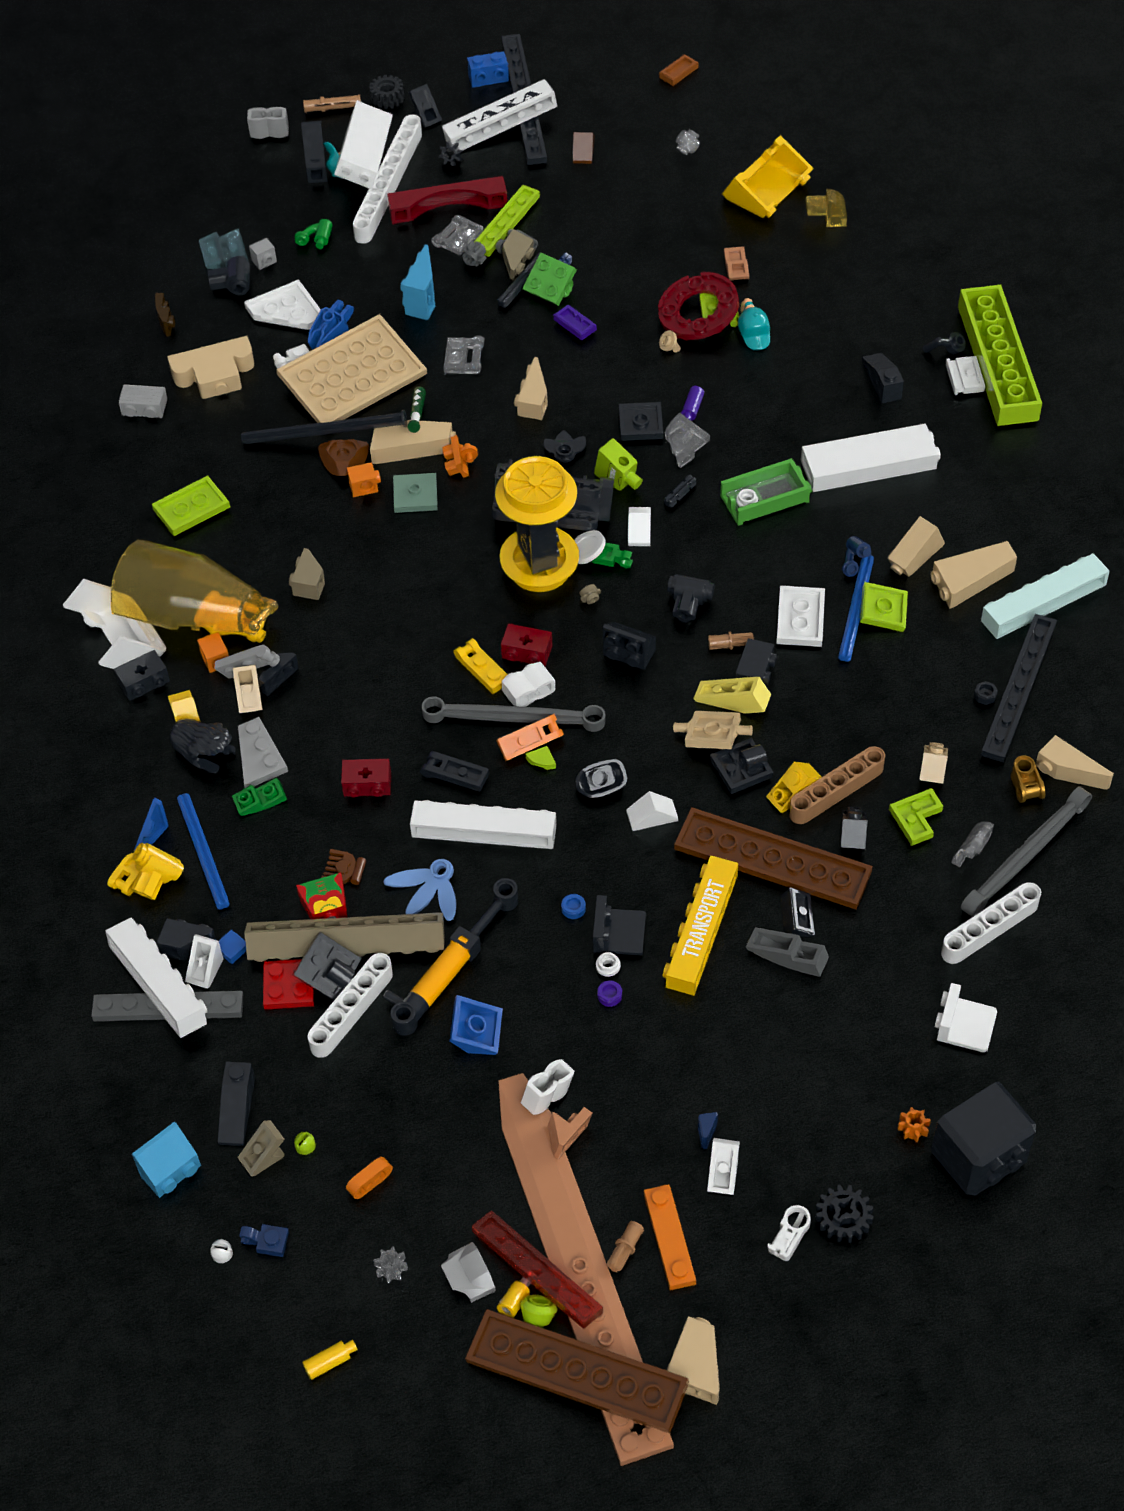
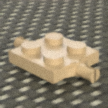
[673,711,753,749]

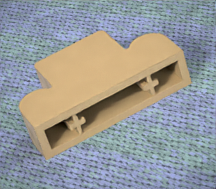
[167,336,254,399]

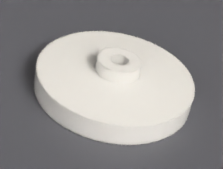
[574,530,606,564]

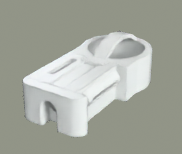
[768,1205,811,1261]

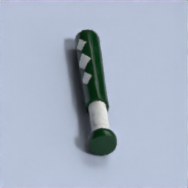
[407,387,426,433]

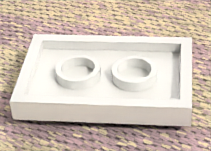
[777,586,825,647]

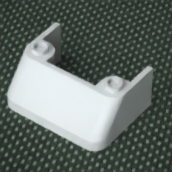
[63,579,166,669]

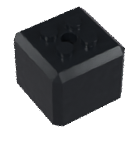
[931,1082,1036,1196]

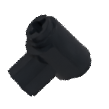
[208,256,250,295]
[667,574,715,623]

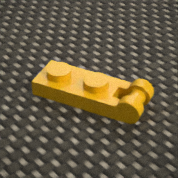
[454,638,508,694]

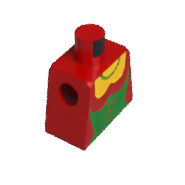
[296,873,347,919]

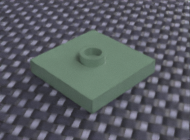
[393,473,438,513]

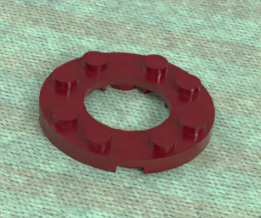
[658,272,739,340]

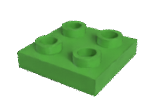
[523,253,577,306]

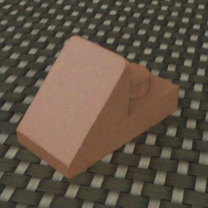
[548,1107,592,1159]

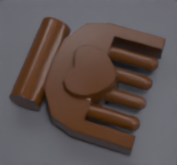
[321,849,366,885]

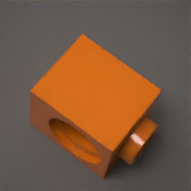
[347,462,381,497]
[197,632,229,673]

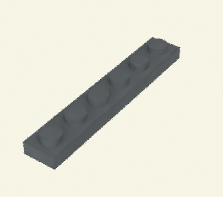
[92,991,244,1021]

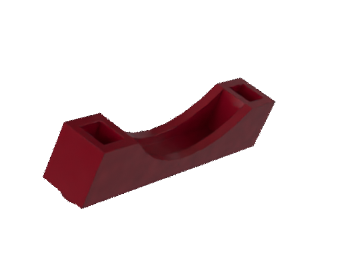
[387,176,508,224]

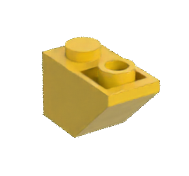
[766,762,822,813]

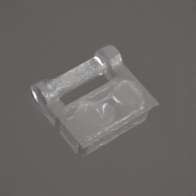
[431,215,483,255]
[444,336,485,374]

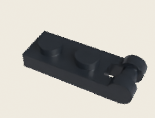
[420,751,489,792]

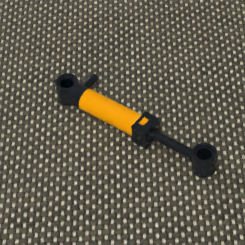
[384,878,518,1035]

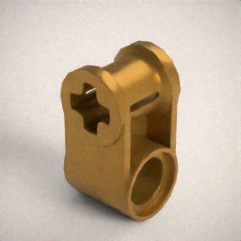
[1011,755,1045,803]

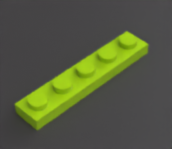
[474,185,540,257]

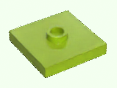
[860,582,908,632]

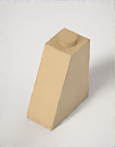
[888,516,945,577]
[667,1317,719,1405]

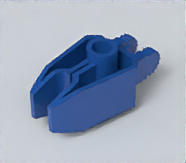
[308,300,354,349]

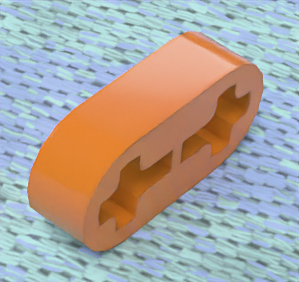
[346,1157,393,1199]

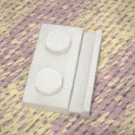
[946,356,985,395]

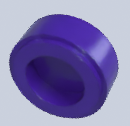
[597,981,622,1007]

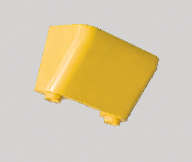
[722,135,814,218]

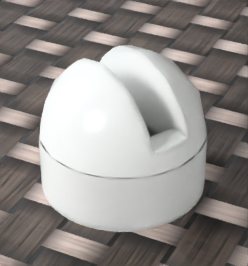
[211,1239,233,1263]

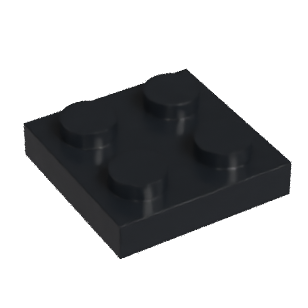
[619,402,663,441]

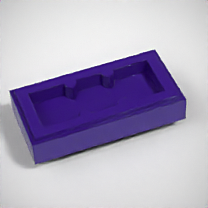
[553,305,596,340]

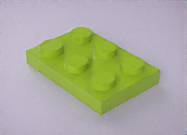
[152,476,230,536]

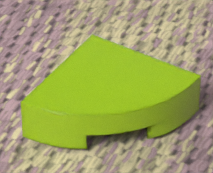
[525,746,556,770]

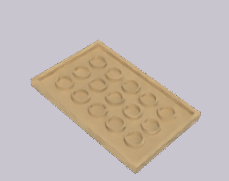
[277,314,427,423]

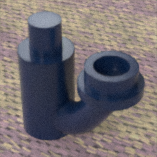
[842,536,871,577]

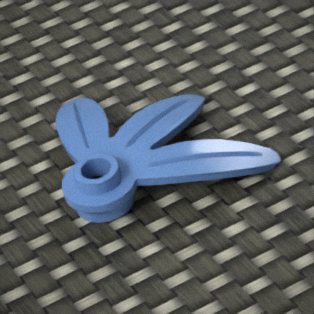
[383,859,456,921]

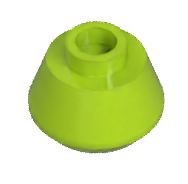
[520,1295,557,1328]

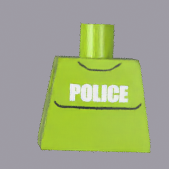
[594,438,643,490]

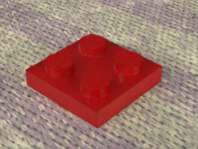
[263,959,314,1009]

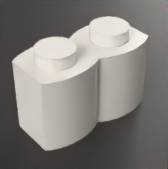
[502,662,555,707]
[521,1059,574,1115]

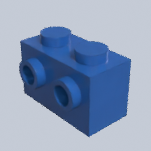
[467,51,509,87]

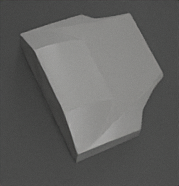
[441,1242,495,1302]

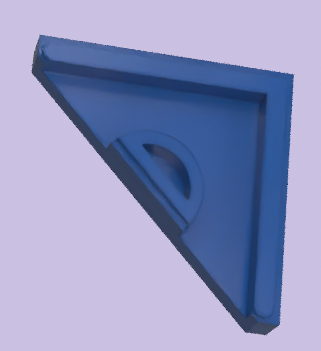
[134,798,169,851]

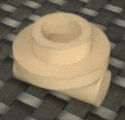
[659,331,681,352]

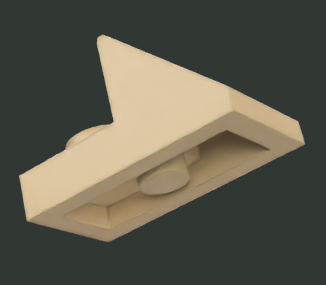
[233,665,263,713]

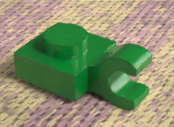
[592,543,633,568]

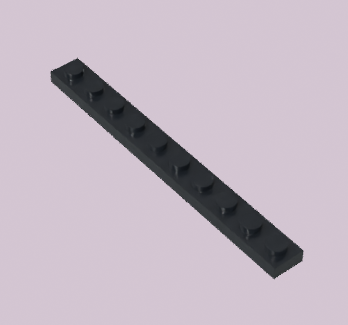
[502,34,547,165]

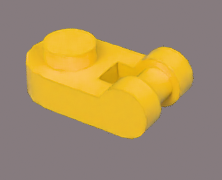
[107,853,139,896]

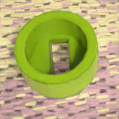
[294,1132,316,1155]

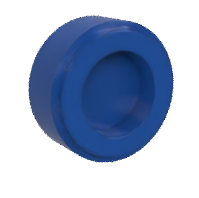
[561,894,586,919]

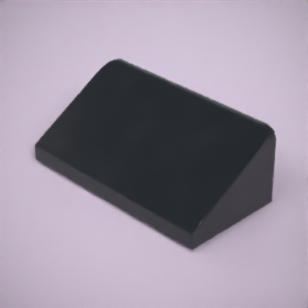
[780,888,815,937]

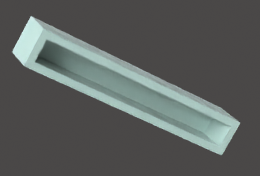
[981,553,1110,639]

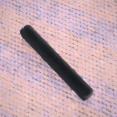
[497,252,546,308]

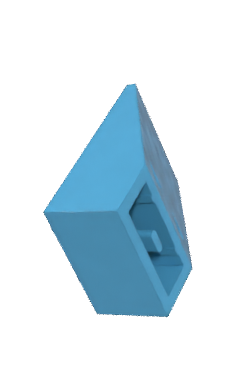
[401,245,435,320]

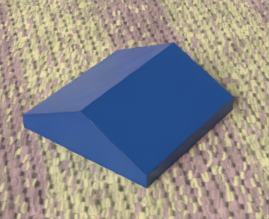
[450,995,503,1055]

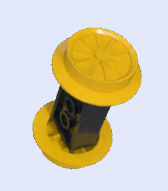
[495,456,579,592]

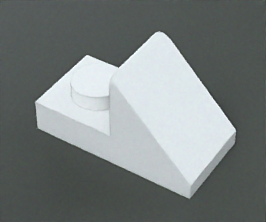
[628,507,651,546]
[707,1138,740,1195]

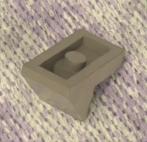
[238,1120,285,1176]

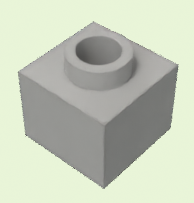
[249,238,277,270]

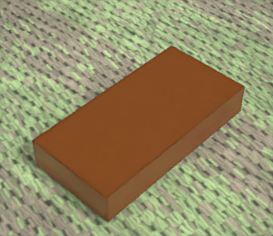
[659,54,698,86]

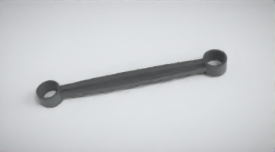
[422,697,605,732]
[961,786,1092,917]

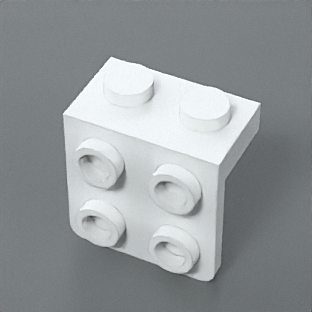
[935,983,997,1052]

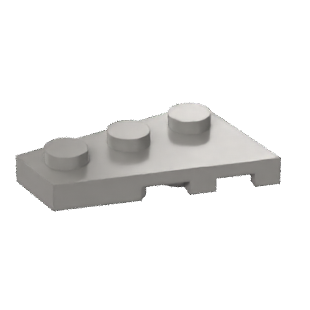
[238,717,288,788]

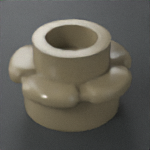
[580,584,601,604]

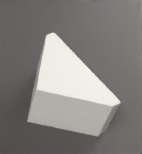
[626,791,678,831]
[185,935,223,989]

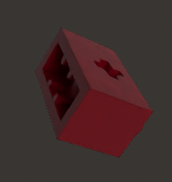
[501,624,552,666]
[341,759,391,797]

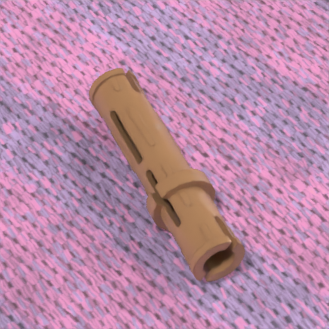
[303,95,361,113]

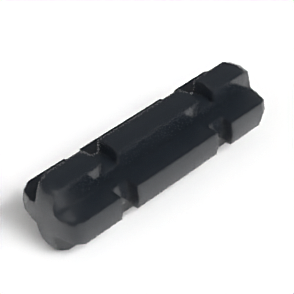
[663,475,696,508]

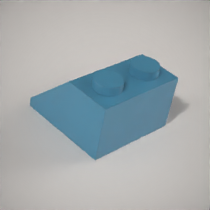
[132,1122,201,1198]

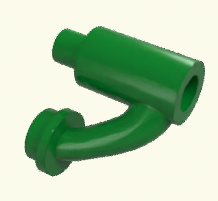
[294,219,332,249]

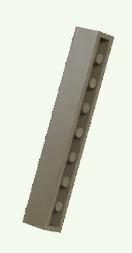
[245,913,445,962]

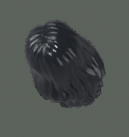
[170,718,235,774]

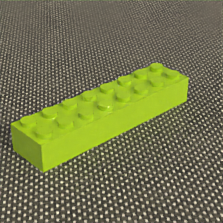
[958,285,1042,426]

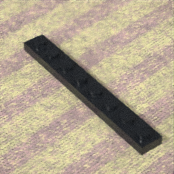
[981,614,1057,763]

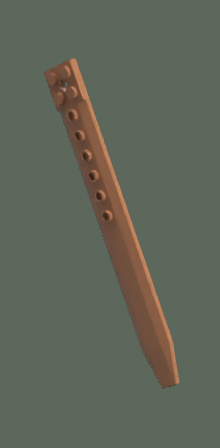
[499,1073,674,1466]

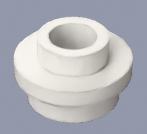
[736,489,758,507]
[596,952,620,976]

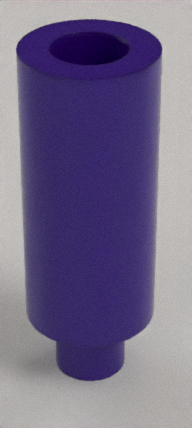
[681,386,704,424]

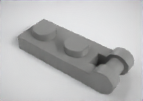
[215,645,280,678]

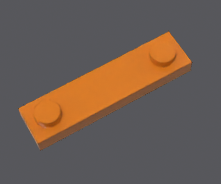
[644,1184,696,1290]

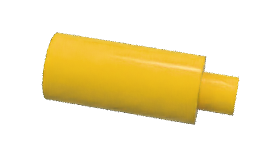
[302,1340,357,1380]

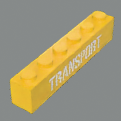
[663,856,738,996]

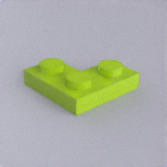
[889,788,943,846]

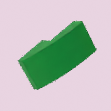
[232,778,287,816]

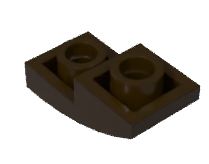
[155,293,175,336]

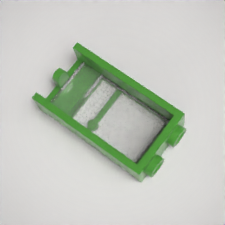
[720,458,812,526]

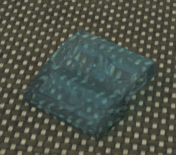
[199,229,248,269]

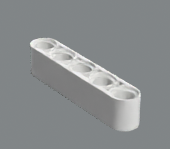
[941,883,1041,964]
[308,953,393,1057]

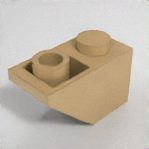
[920,742,948,784]

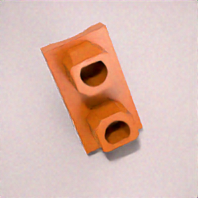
[442,435,478,478]

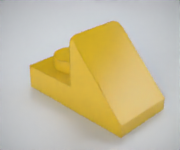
[168,690,200,722]

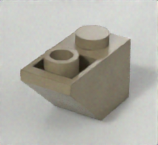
[502,229,535,280]
[289,548,325,600]

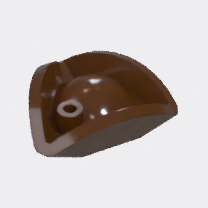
[318,439,369,476]

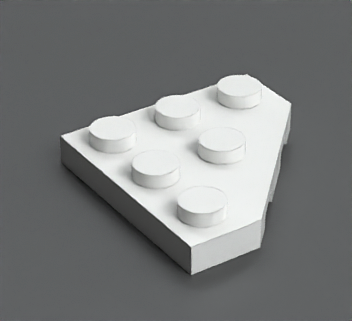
[244,280,321,330]

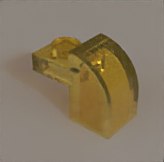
[806,189,847,227]

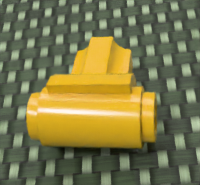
[131,843,184,900]

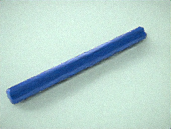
[839,555,874,662]
[177,793,229,910]

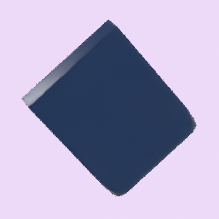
[698,1112,718,1149]

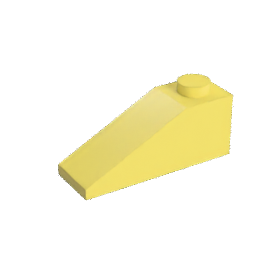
[694,677,771,713]

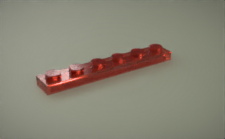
[472,1210,603,1329]

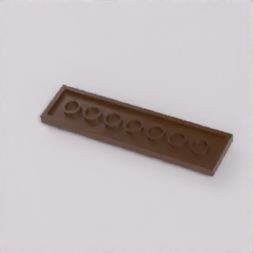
[674,807,873,910]
[465,1309,689,1434]

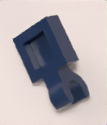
[239,1224,289,1257]

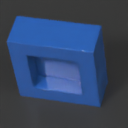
[219,930,246,964]

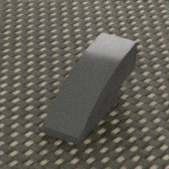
[746,927,829,977]

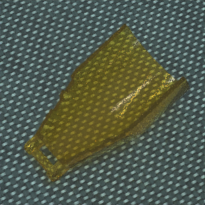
[111,540,278,635]

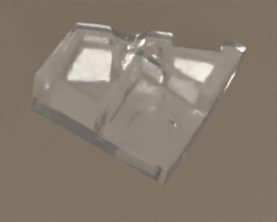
[665,413,710,468]

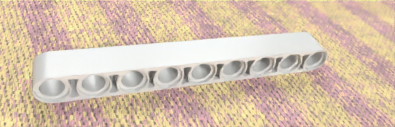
[353,115,422,243]

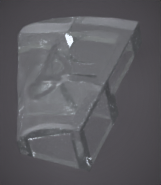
[951,822,994,867]

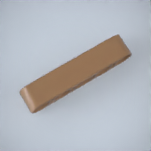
[790,746,885,824]

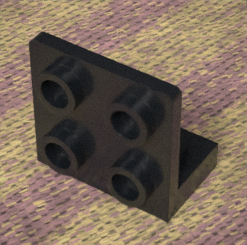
[593,895,646,955]

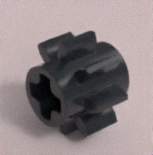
[439,141,464,166]

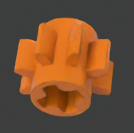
[898,1107,931,1142]

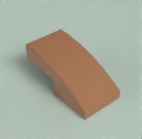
[724,247,749,280]

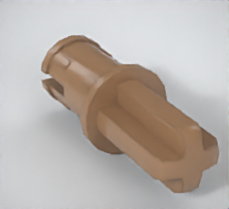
[708,632,754,650]
[607,1221,644,1272]

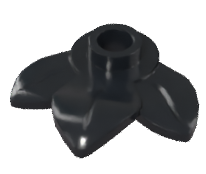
[544,430,586,463]

